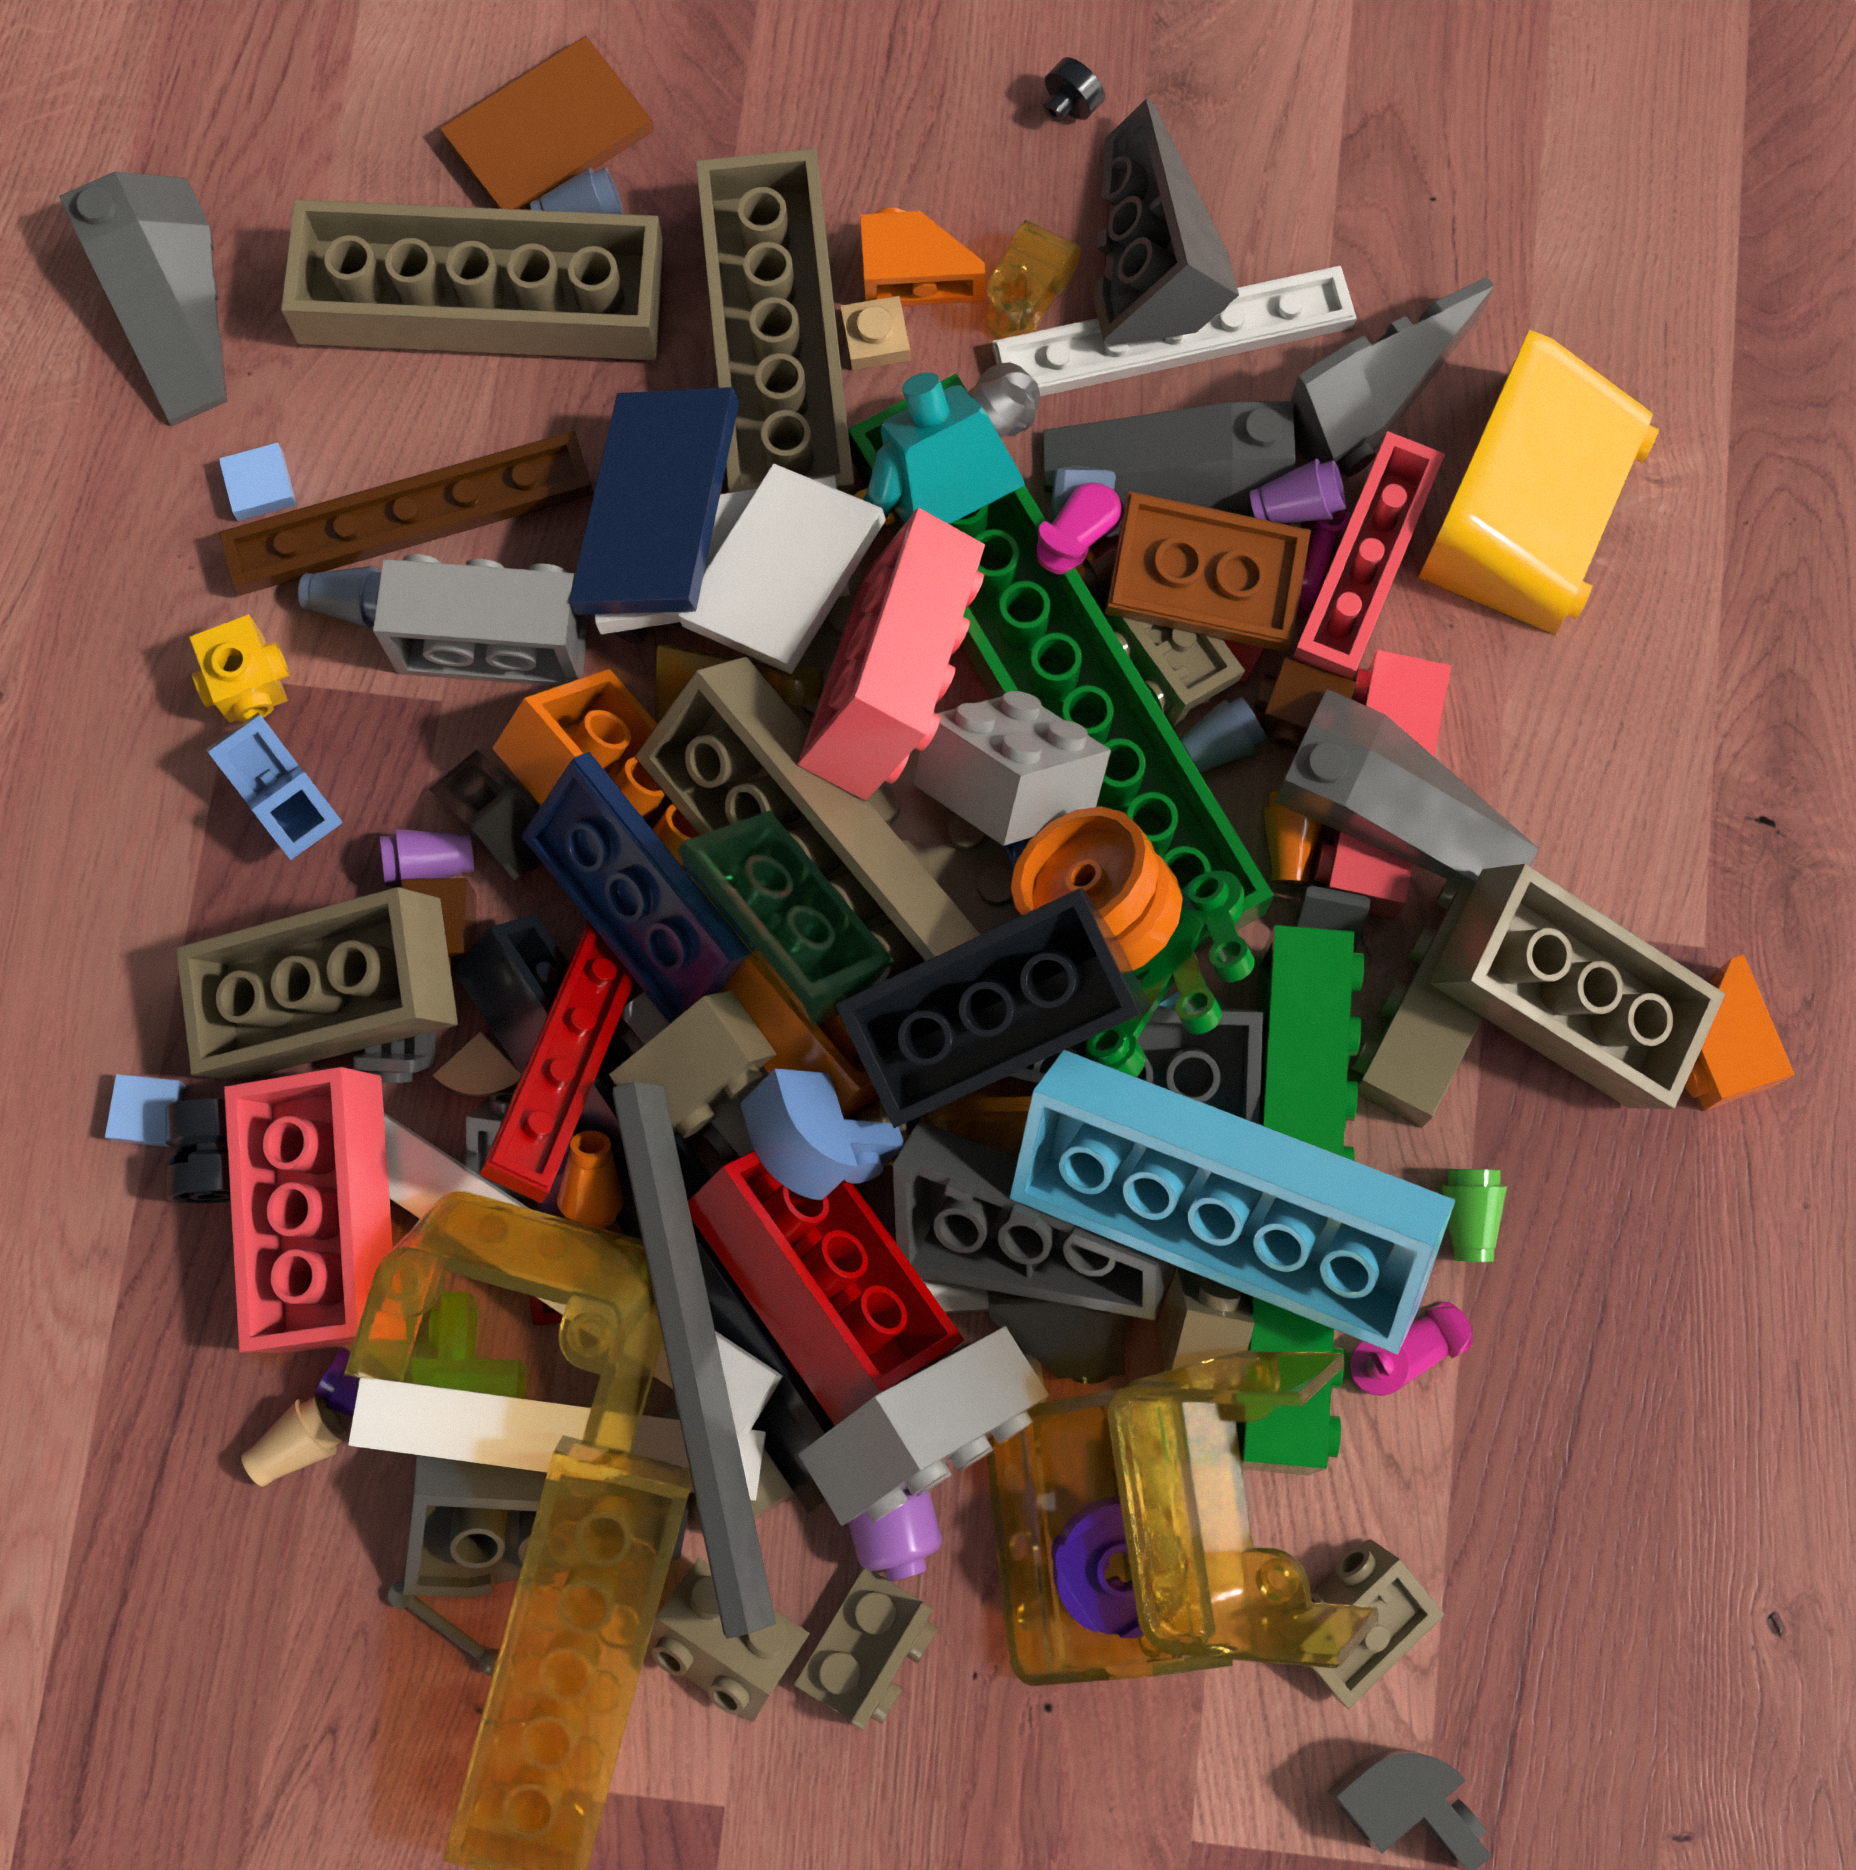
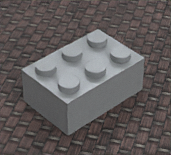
[373,554,589,686]
[798,1326,1050,1526]

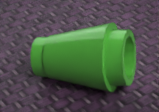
[1441,1169,1507,1262]

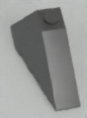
[1093,99,1239,345]

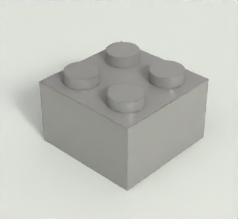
[913,691,1111,846]

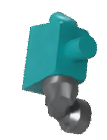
[853,362,1040,525]

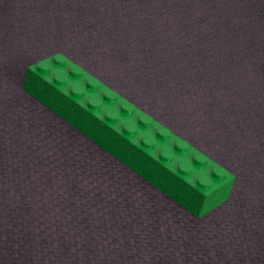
[848,373,1274,953]

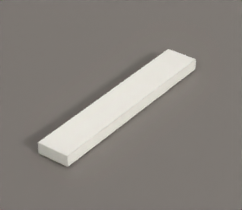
[992,266,1357,397]
[348,1377,766,1501]

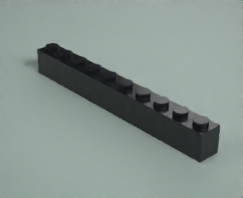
[453,914,835,1514]

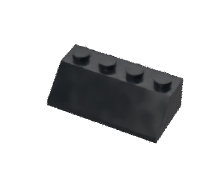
[835,887,1150,1128]

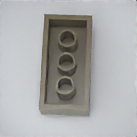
[1429,864,1725,1109]
[176,887,458,1081]

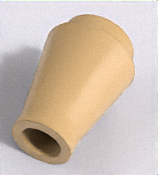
[241,1395,346,1487]

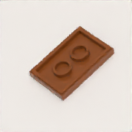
[440,35,654,210]
[1104,491,1311,652]

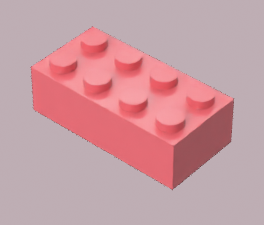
[797,507,985,801]
[224,1067,399,1354]

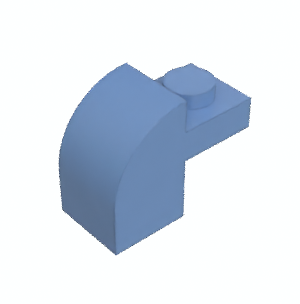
[206,712,343,860]
[740,1069,904,1200]

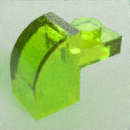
[411,1291,528,1399]

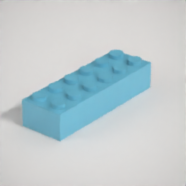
[1010,1050,1455,1355]

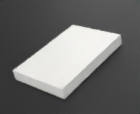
[678,464,886,674]

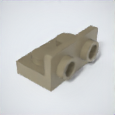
[1107,615,1245,728]
[1275,1539,1445,1710]
[794,1568,938,1730]

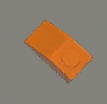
[860,208,985,306]
[1685,954,1795,1111]

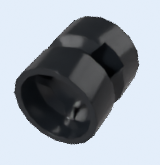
[165,1099,231,1204]

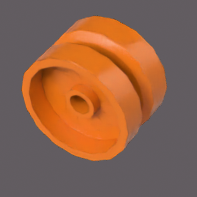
[1010,806,1183,970]

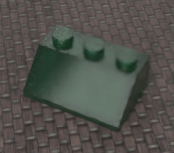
[678,811,894,1027]

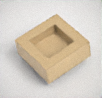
[841,296,910,370]

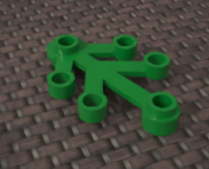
[1085,871,1255,1077]

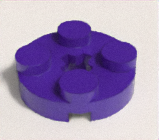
[1051,1494,1191,1638]

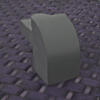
[1327,1750,1491,1870]

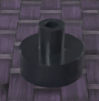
[1043,57,1105,122]

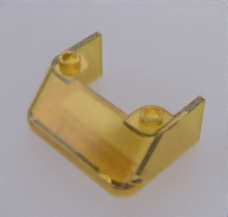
[344,1191,663,1452]
[1108,1351,1379,1669]
[986,1386,1233,1686]

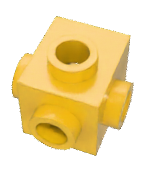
[190,614,290,723]

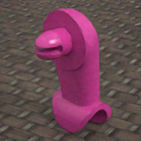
[1036,482,1124,574]
[1296,510,1351,620]
[1350,1302,1473,1396]

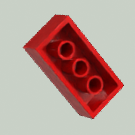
[688,1151,964,1426]

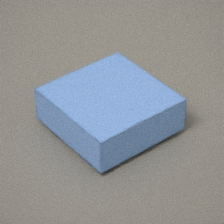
[219,442,297,521]
[105,1074,186,1147]

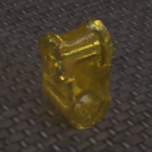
[986,220,1081,339]

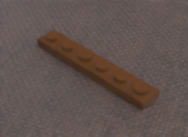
[219,430,594,596]

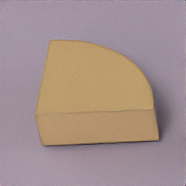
[432,1032,521,1097]

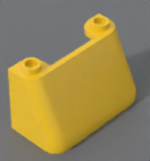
[1418,329,1659,635]

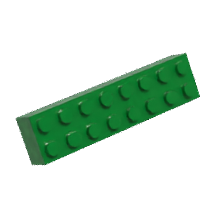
[1229,925,1364,1476]

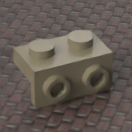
[642,1557,810,1722]

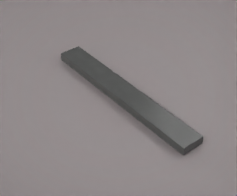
[612,1082,776,1639]

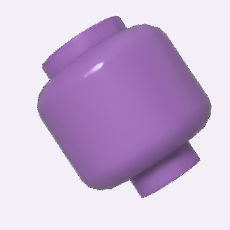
[848,1488,942,1581]

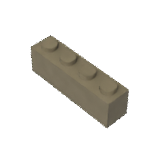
[1351,879,1483,1128]

